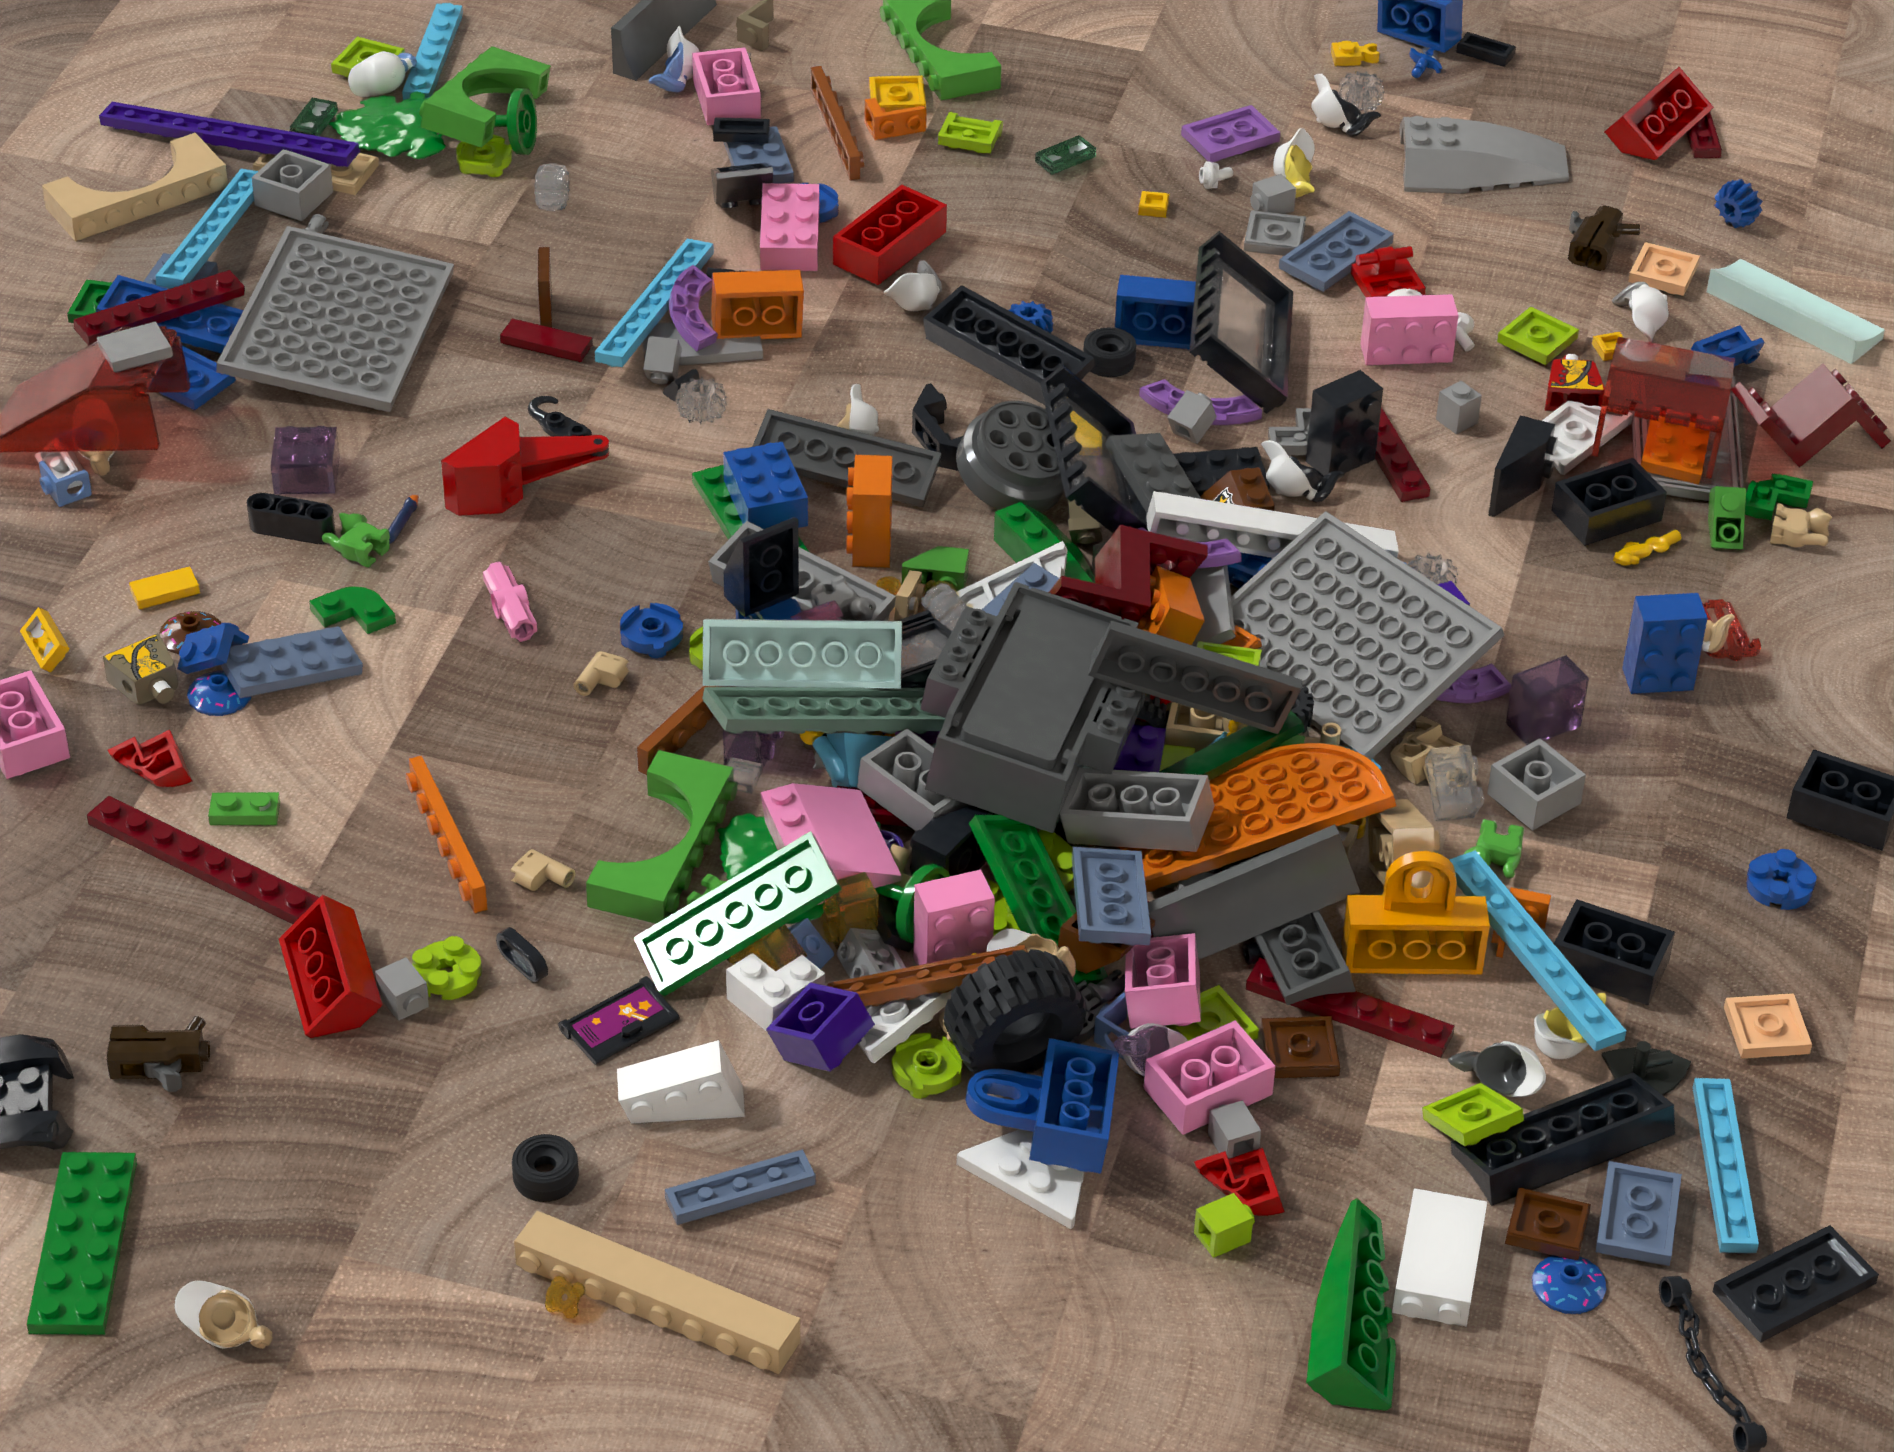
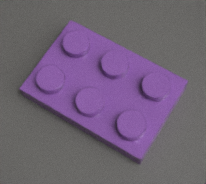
[1181,105,1280,162]

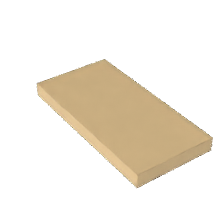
[253,153,379,195]

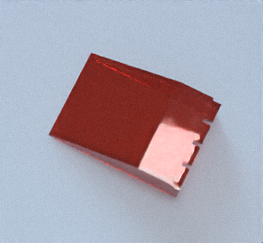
[0,326,191,453]
[1592,336,1735,479]

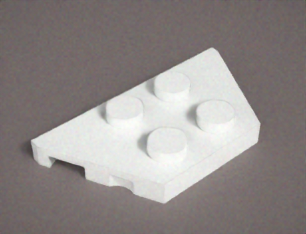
[1542,401,1633,475]
[954,541,1068,610]
[858,989,954,1063]
[957,1129,1085,1229]

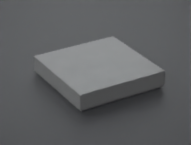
[1243,210,1306,256]
[97,322,173,373]

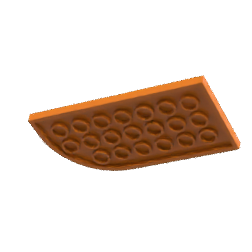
[1118,743,1397,892]

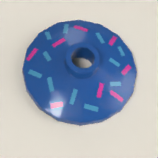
[187,670,252,716]
[1532,1256,1607,1314]

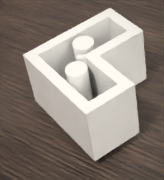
[726,953,825,1032]

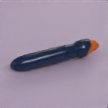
[388,495,419,544]

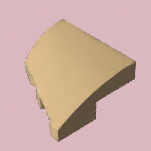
[1390,716,1466,785]

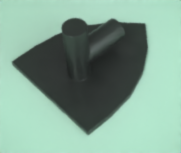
[1601,1041,1691,1096]

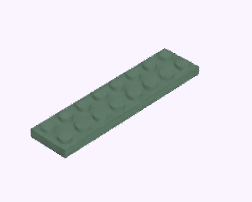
[702,687,945,734]

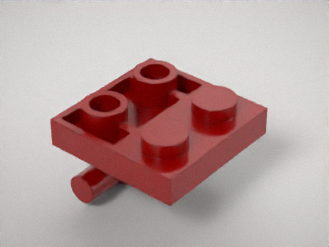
[1351,246,1426,297]

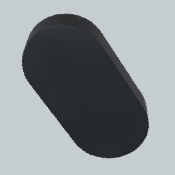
[496,927,548,982]

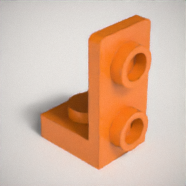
[864,98,927,140]
[1491,887,1551,958]

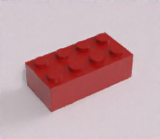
[833,184,947,285]

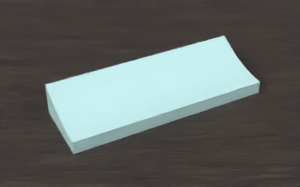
[1707,259,1885,364]
[703,619,902,689]

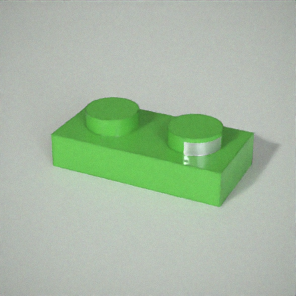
[208,792,280,825]

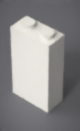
[1392,1188,1487,1327]

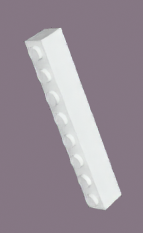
[1146,491,1399,558]

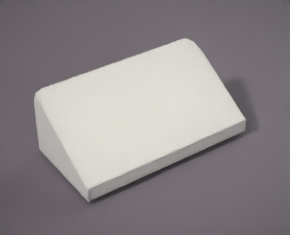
[34,436,90,489]

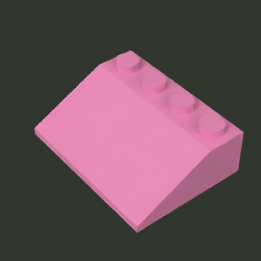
[761,783,902,905]

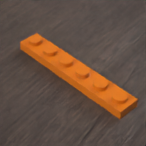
[406,755,488,913]

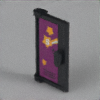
[558,976,680,1065]

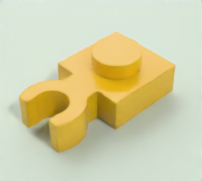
[1331,41,1380,66]

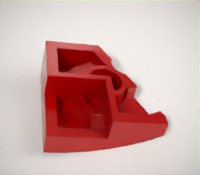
[108,729,193,787]
[1194,1147,1285,1216]

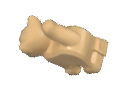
[1770,503,1832,547]

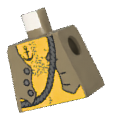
[103,633,178,704]

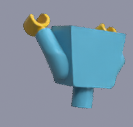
[800,731,895,788]

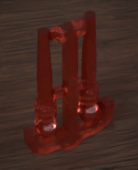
[1702,599,1761,661]

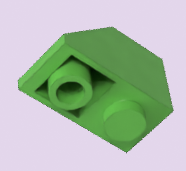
[1708,486,1746,550]
[901,546,969,596]

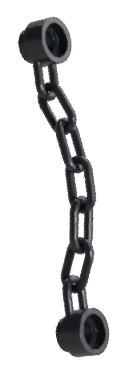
[1659,1276,1767,1452]

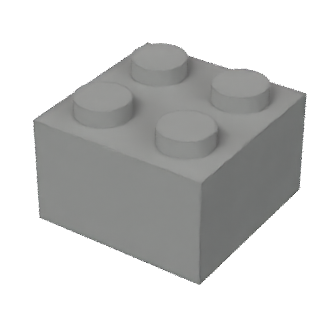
[251,149,333,221]
[1487,738,1586,831]

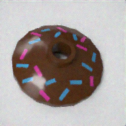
[159,611,221,655]

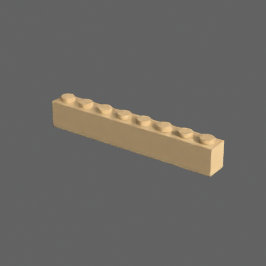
[514,1211,800,1374]

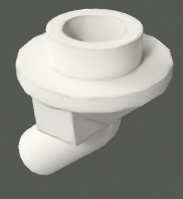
[1199,161,1233,189]
[1456,312,1475,352]

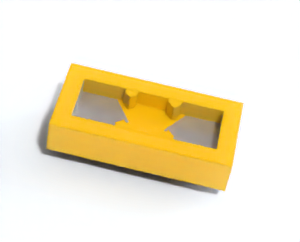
[20,607,70,672]

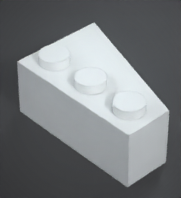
[617,1040,745,1124]

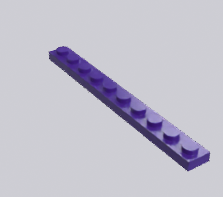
[99,102,360,167]

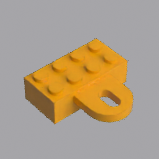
[1341,851,1490,975]

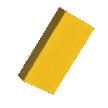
[129,566,200,609]

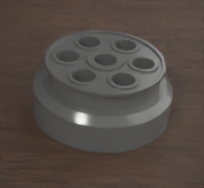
[956,401,1064,513]

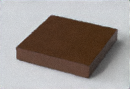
[538,247,552,328]
[1261,1016,1340,1078]
[1505,1188,1591,1261]

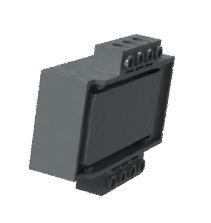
[920,582,1146,833]

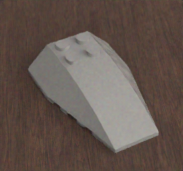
[1399,116,1569,194]

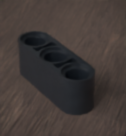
[246,493,336,544]

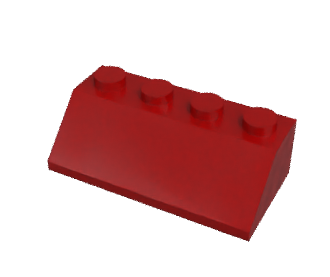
[1604,67,1714,160]
[279,894,383,1038]

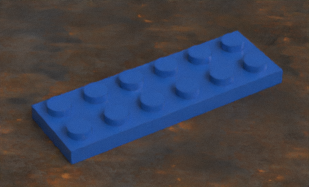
[96,275,244,354]

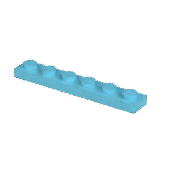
[402,3,463,100]
[1693,1078,1759,1253]

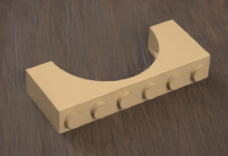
[42,133,228,241]

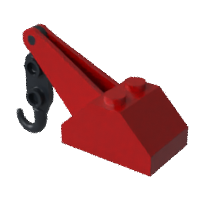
[441,396,609,516]

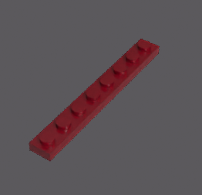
[87,796,319,924]

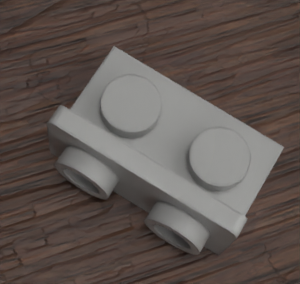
[836,928,906,979]

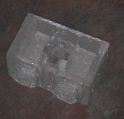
[1425,745,1484,822]

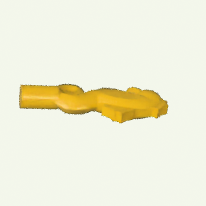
[1613,530,1681,566]

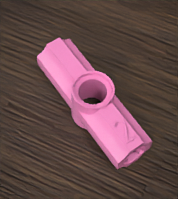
[483,562,537,642]

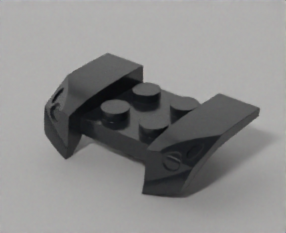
[0,1034,74,1150]

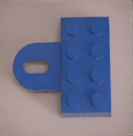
[966,1038,1119,1174]

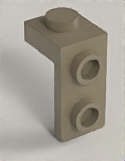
[736,0,774,51]
[1068,499,1103,544]

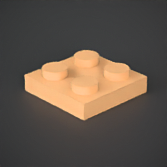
[1628,242,1700,296]
[1724,993,1812,1059]

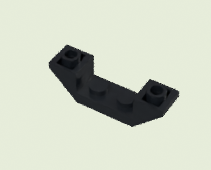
[912,383,963,471]

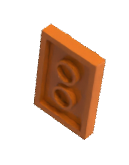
[1640,408,1712,485]

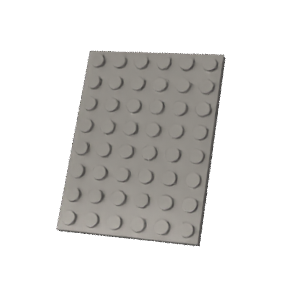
[216,226,454,412]
[1231,511,1505,760]

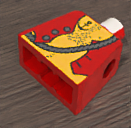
[1545,354,1605,411]

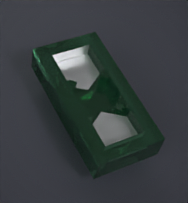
[290,97,338,136]
[1035,135,1096,175]

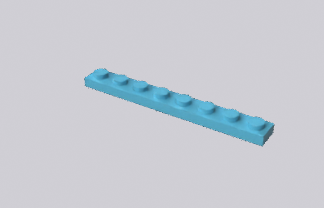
[156,169,258,289]
[595,238,714,367]
[1449,850,1626,1051]

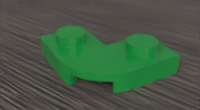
[1745,474,1814,520]
[309,587,396,634]

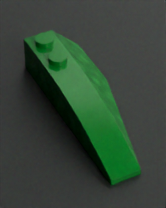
[994,502,1095,583]
[1306,1198,1396,1411]

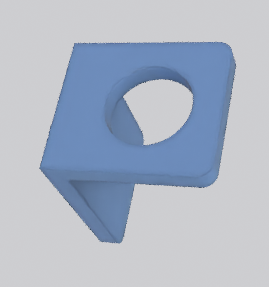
[39,461,92,507]
[767,918,834,969]
[1094,992,1130,1059]

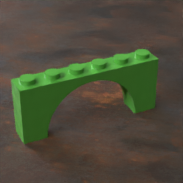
[880,0,1001,101]
[419,46,551,148]
[586,750,738,924]

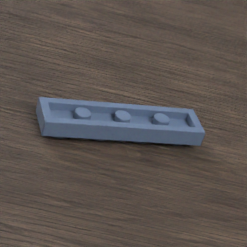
[665,1149,816,1225]

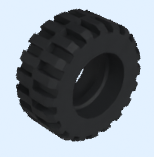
[944,949,1087,1074]

